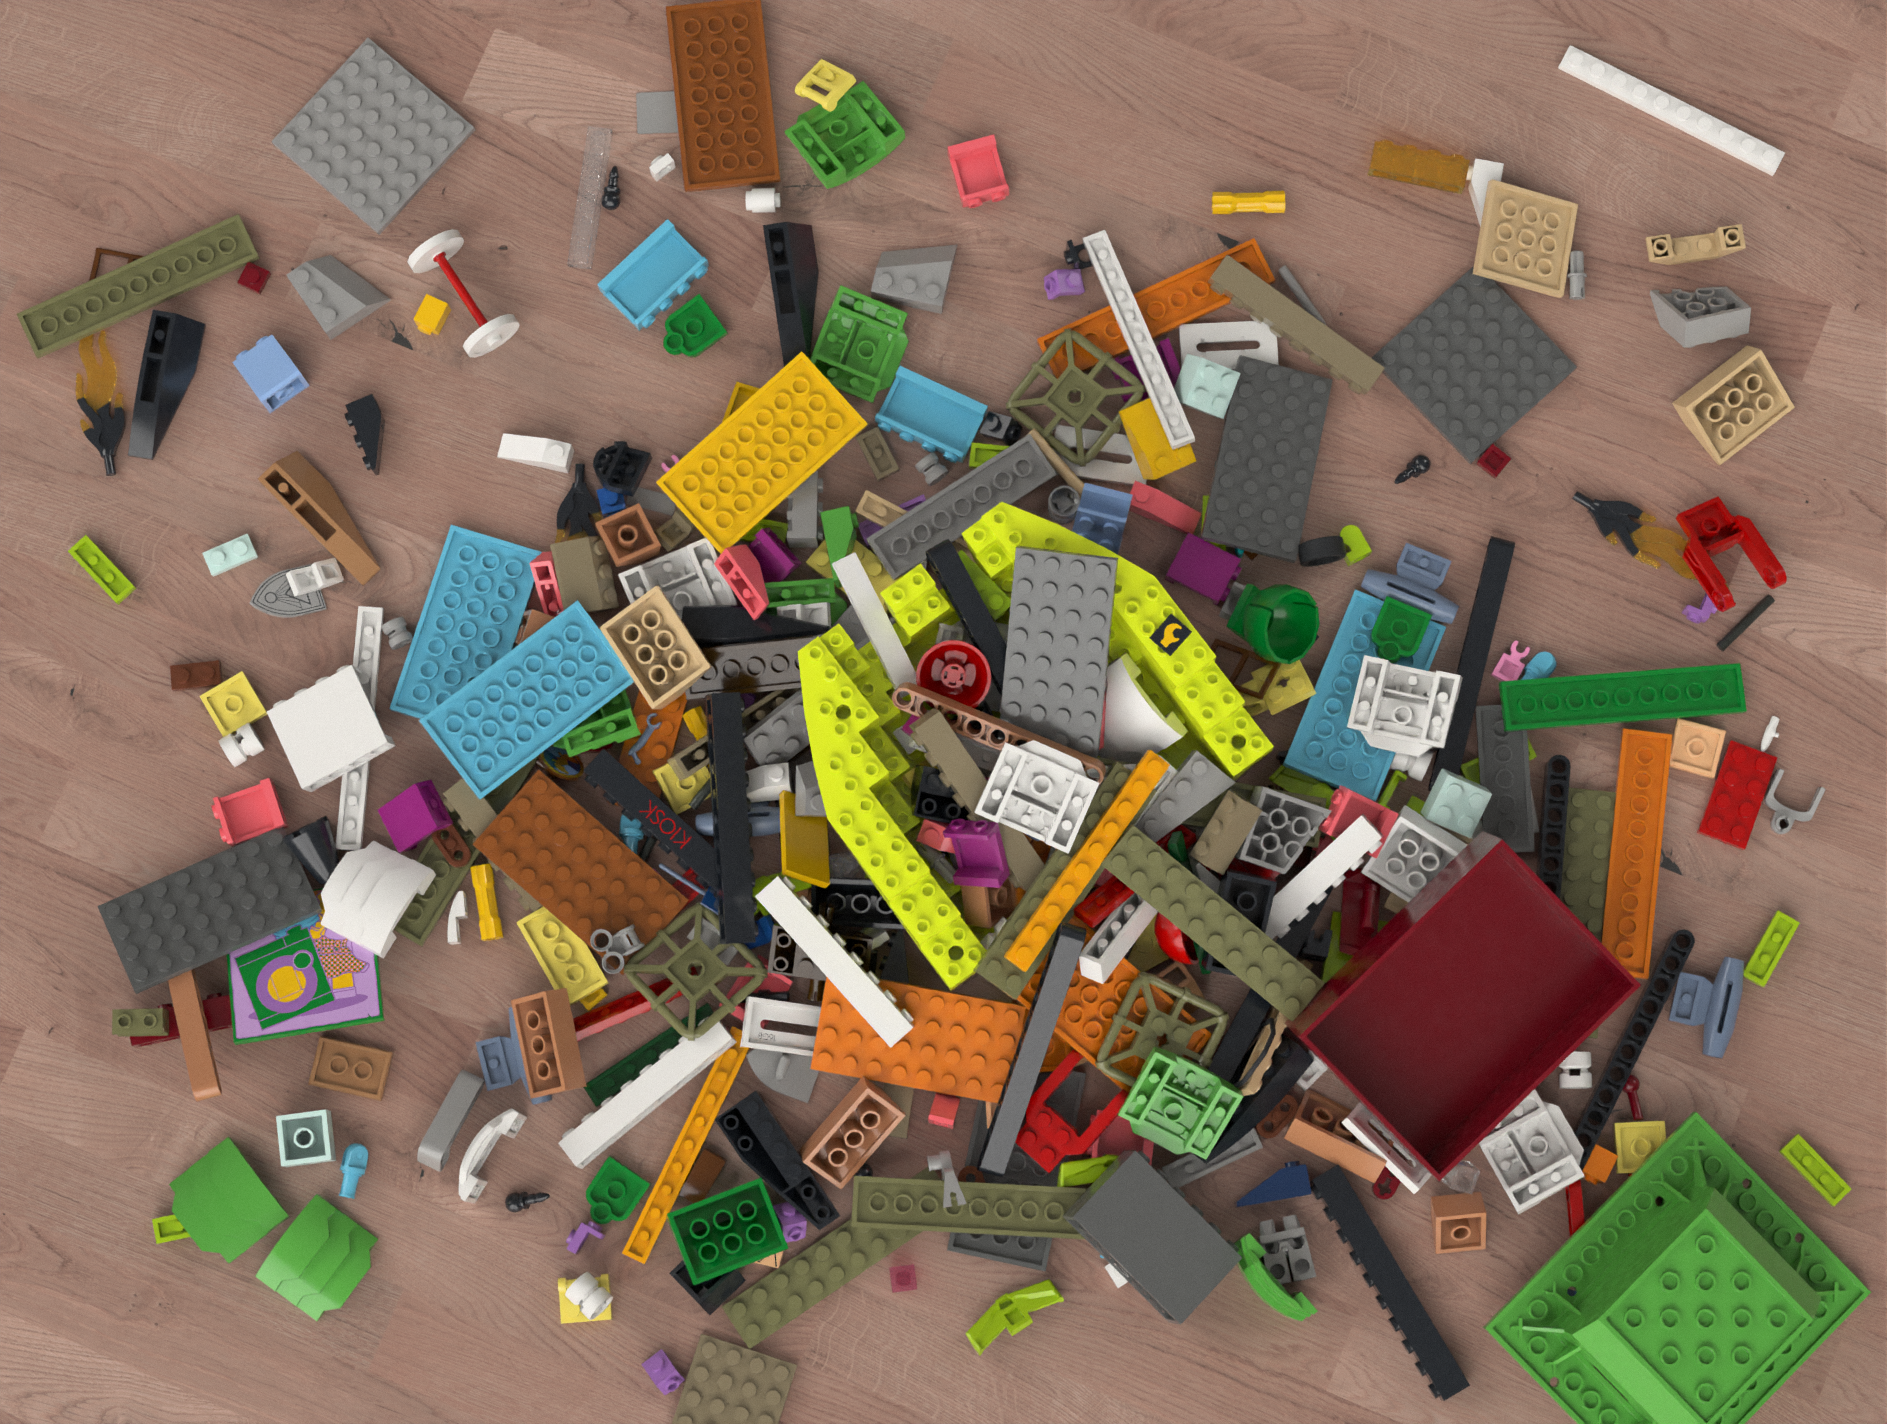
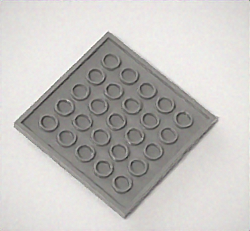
[272,38,475,235]

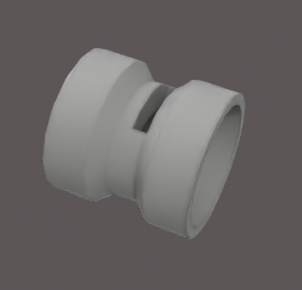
[915,452,949,486]
[381,617,413,650]

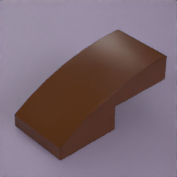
[679,1148,727,1204]

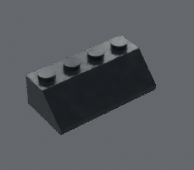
[811,877,905,929]

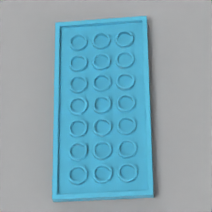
[389,525,542,719]
[1283,589,1446,802]
[418,600,634,800]

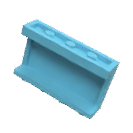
[597,219,709,331]
[875,366,988,463]

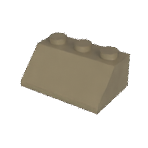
[550,536,619,614]
[1190,788,1263,875]

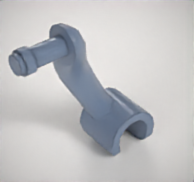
[628,713,662,765]

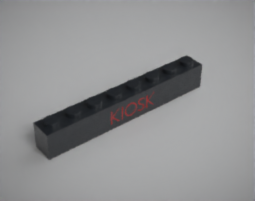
[583,749,717,899]

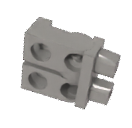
[1258,1215,1316,1285]

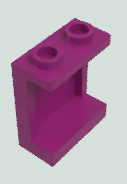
[1111,338,1181,403]
[748,527,802,583]
[1165,532,1242,606]
[378,780,453,853]
[943,819,1010,888]

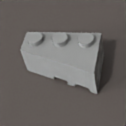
[787,471,823,548]

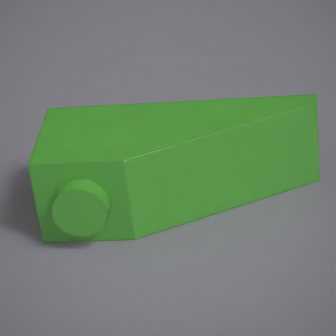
[820,506,859,588]

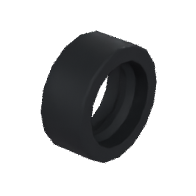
[1298,536,1346,567]

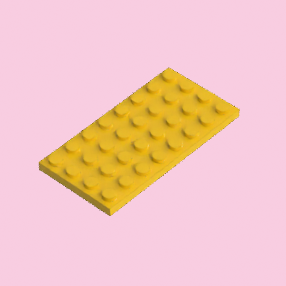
[656,352,868,554]

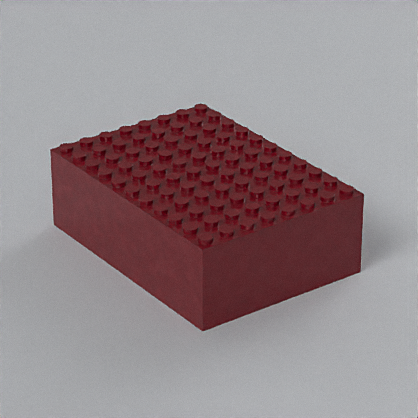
[1284,831,1641,1181]

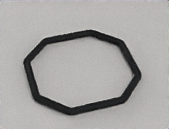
[1230,1018,1276,1088]

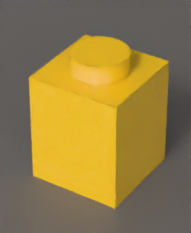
[414,294,451,335]

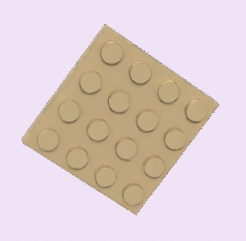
[1473,179,1578,298]

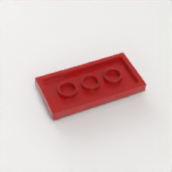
[1697,740,1778,850]

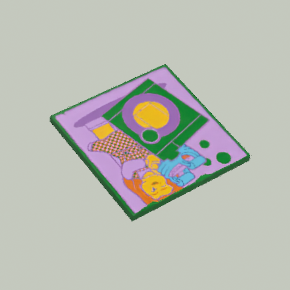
[227,888,385,1045]

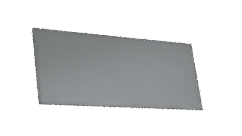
[626,487,676,516]

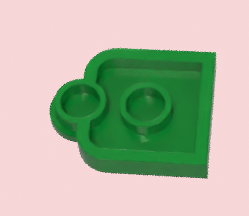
[663,294,728,358]
[1371,596,1432,664]
[586,1156,651,1224]

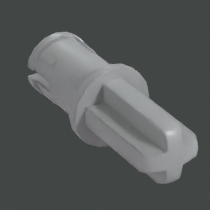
[1567,251,1587,300]
[915,843,957,883]

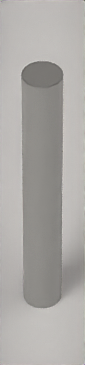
[1278,265,1326,325]

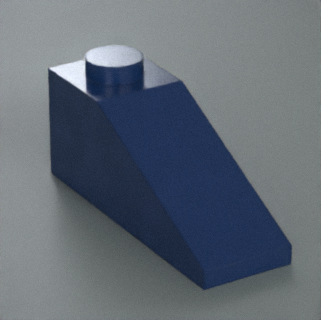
[1235,1161,1312,1208]

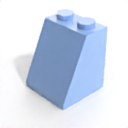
[232,335,310,413]

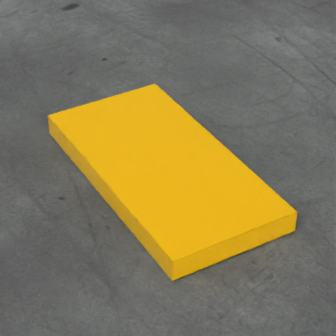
[779,790,830,888]

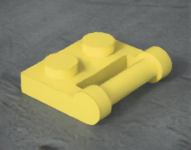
[795,59,856,112]
[558,1274,612,1324]

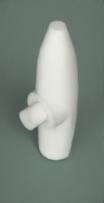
[1761,716,1780,752]

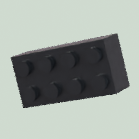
[1201,868,1277,976]

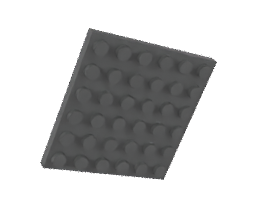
[1371,266,1577,464]

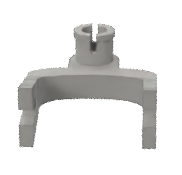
[1764,769,1826,834]
[927,1150,967,1208]

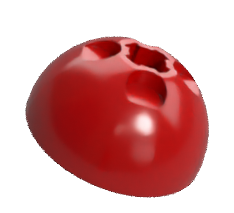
[916,640,991,714]
[1154,912,1199,965]

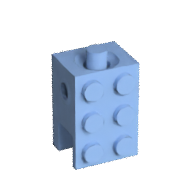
[1072,483,1133,555]

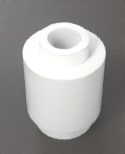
[746,188,781,213]

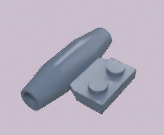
[1361,543,1459,624]
[696,801,780,837]
[1668,957,1744,1059]
[475,1007,552,1105]

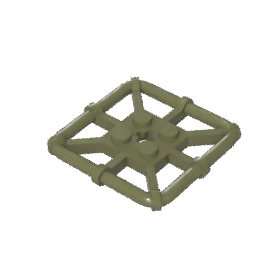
[1006,328,1146,467]
[623,902,768,1041]
[1095,971,1229,1087]

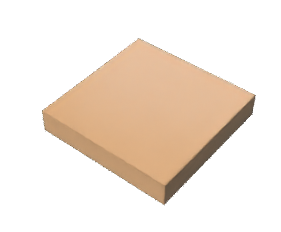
[1669,718,1726,779]

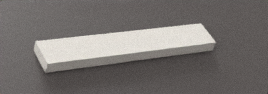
[832,552,917,698]

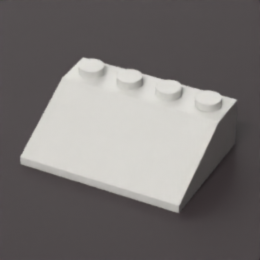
[1361,805,1467,903]

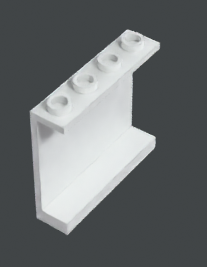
[267,665,396,792]

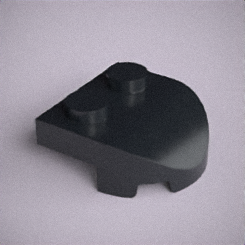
[593,441,652,497]

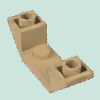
[1645,224,1746,265]

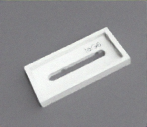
[1179,321,1279,371]
[1051,425,1147,486]
[740,996,821,1057]
[1341,1102,1431,1194]

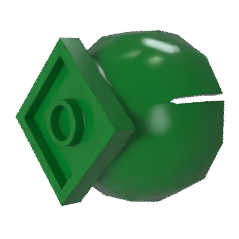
[1226,583,1320,664]

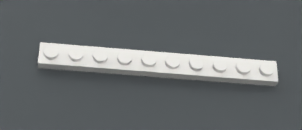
[1558,45,1785,176]
[1083,230,1195,450]
[336,606,384,851]

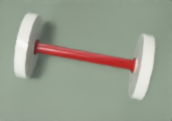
[407,229,520,358]

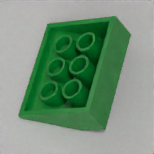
[666,1178,789,1285]

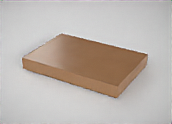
[308,1036,394,1101]

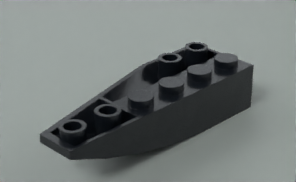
[763,222,819,367]
[128,310,206,460]
[681,605,830,648]
[911,765,988,823]
[1191,1034,1314,1164]
[714,1091,840,1230]

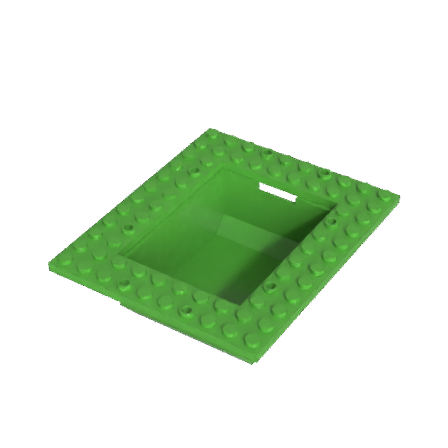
[1483,1111,1871,1424]

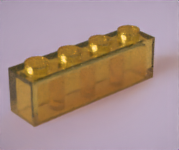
[1367,140,1470,194]

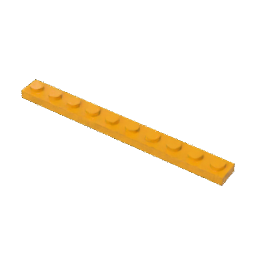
[1003,750,1170,972]
[622,1026,750,1264]

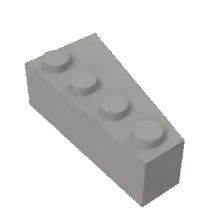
[1135,750,1236,843]

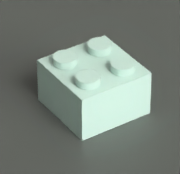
[1174,354,1240,419]
[1421,768,1492,838]
[276,1109,336,1167]

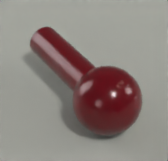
[1622,1074,1644,1121]

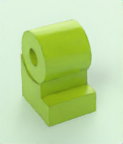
[1339,525,1372,566]

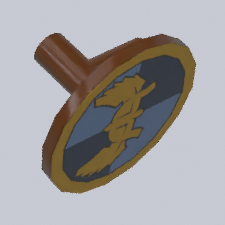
[535,745,584,782]

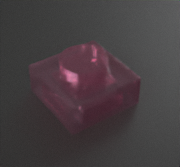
[889,1264,917,1293]

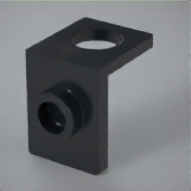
[1063,240,1093,270]

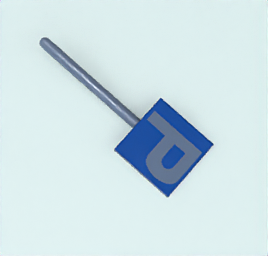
[659,863,718,915]

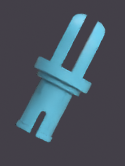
[1521,651,1556,680]
[619,814,644,855]
[339,1143,368,1199]

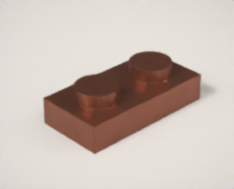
[170,660,222,691]

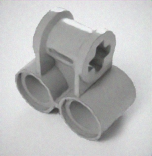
[590,924,645,974]

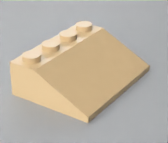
[1672,345,1795,465]
[599,585,712,709]

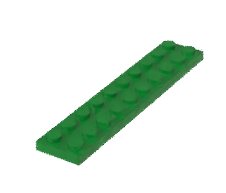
[1499,663,1747,732]

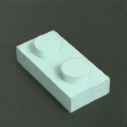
[202,534,258,577]

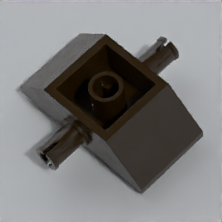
[768,902,873,1002]

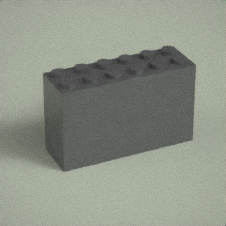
[1063,1150,1242,1325]

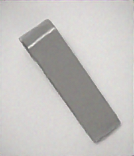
[417,1069,485,1172]

